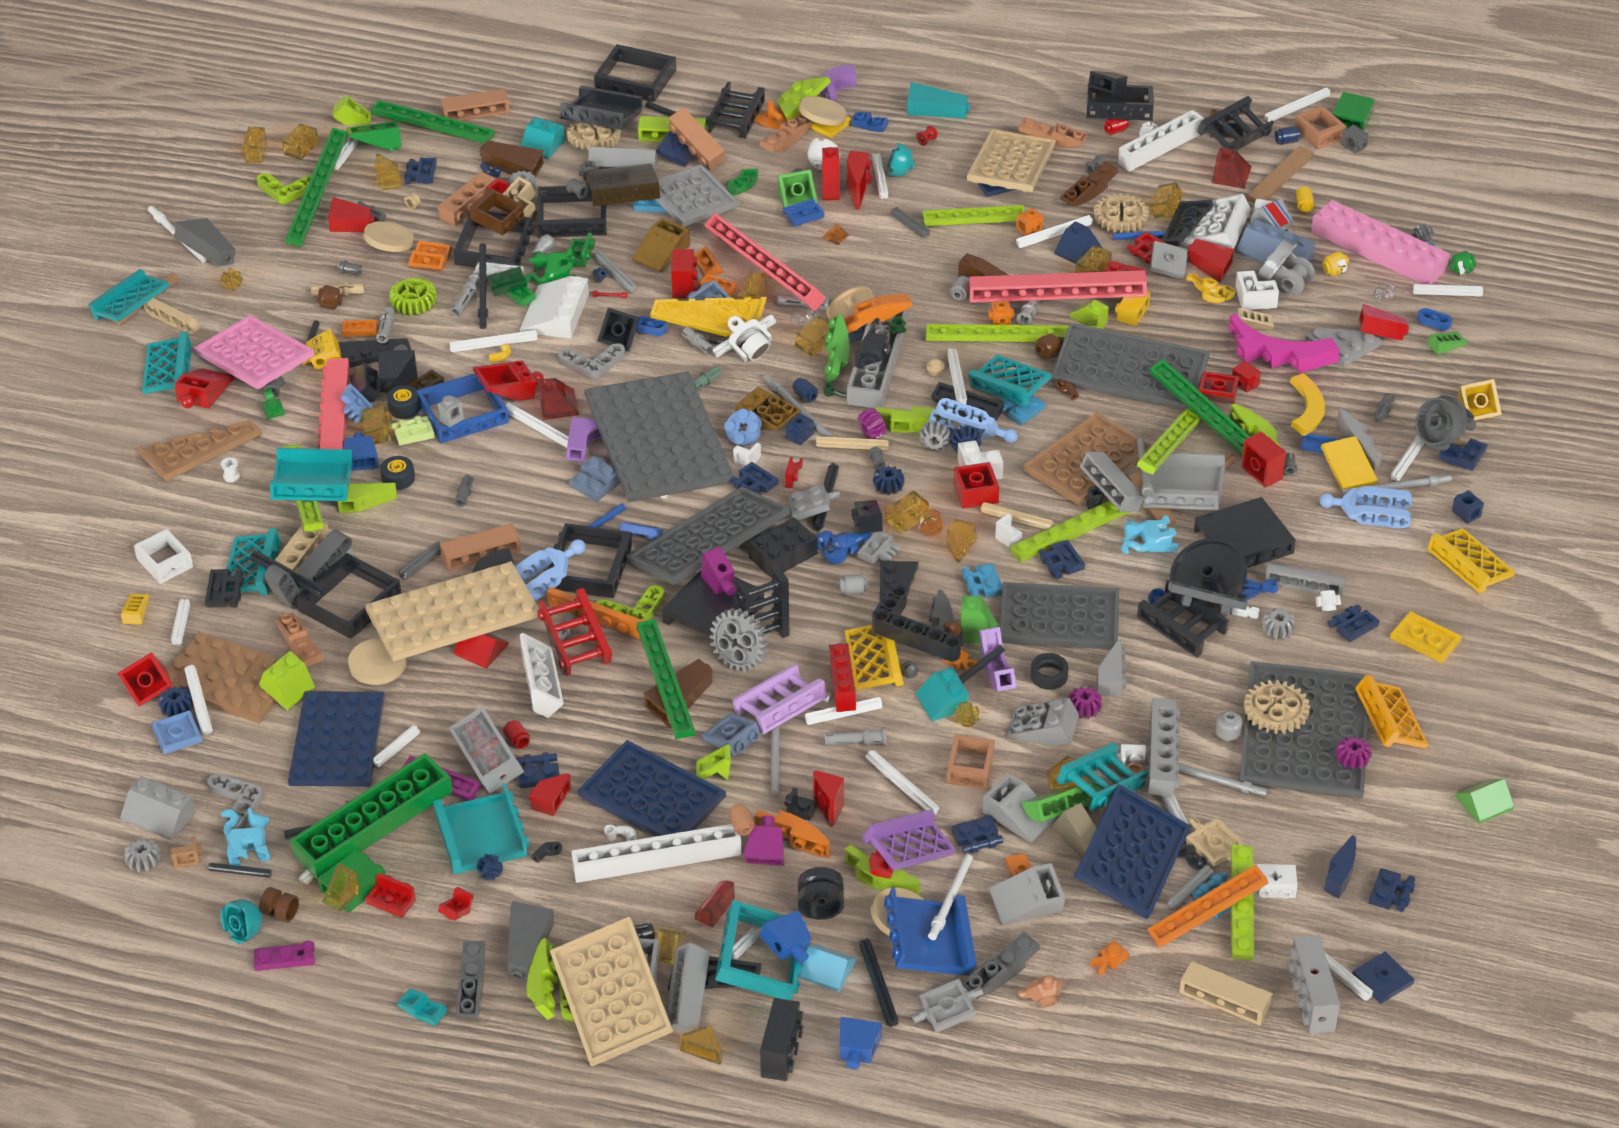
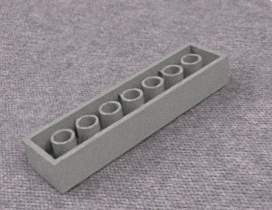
[847,297,910,408]

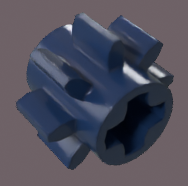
[476,854,503,880]

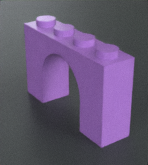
[566,417,602,462]

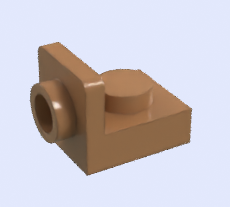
[171,836,203,868]

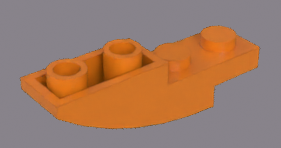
[844,294,913,333]
[754,810,830,859]

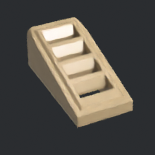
[1237,308,1274,329]

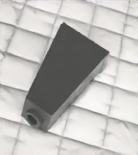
[174,218,236,266]
[507,901,554,981]

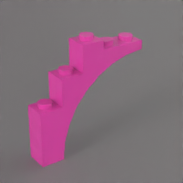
[1228,314,1339,374]

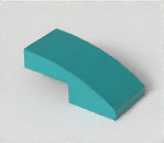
[397,988,448,1026]

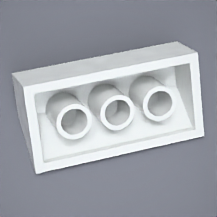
[520,633,564,718]

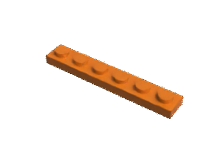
[547,587,643,639]
[1147,865,1269,948]

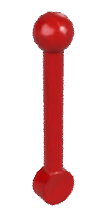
[592,290,628,298]

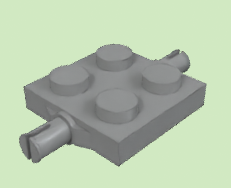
[788,484,841,520]
[911,979,983,1033]

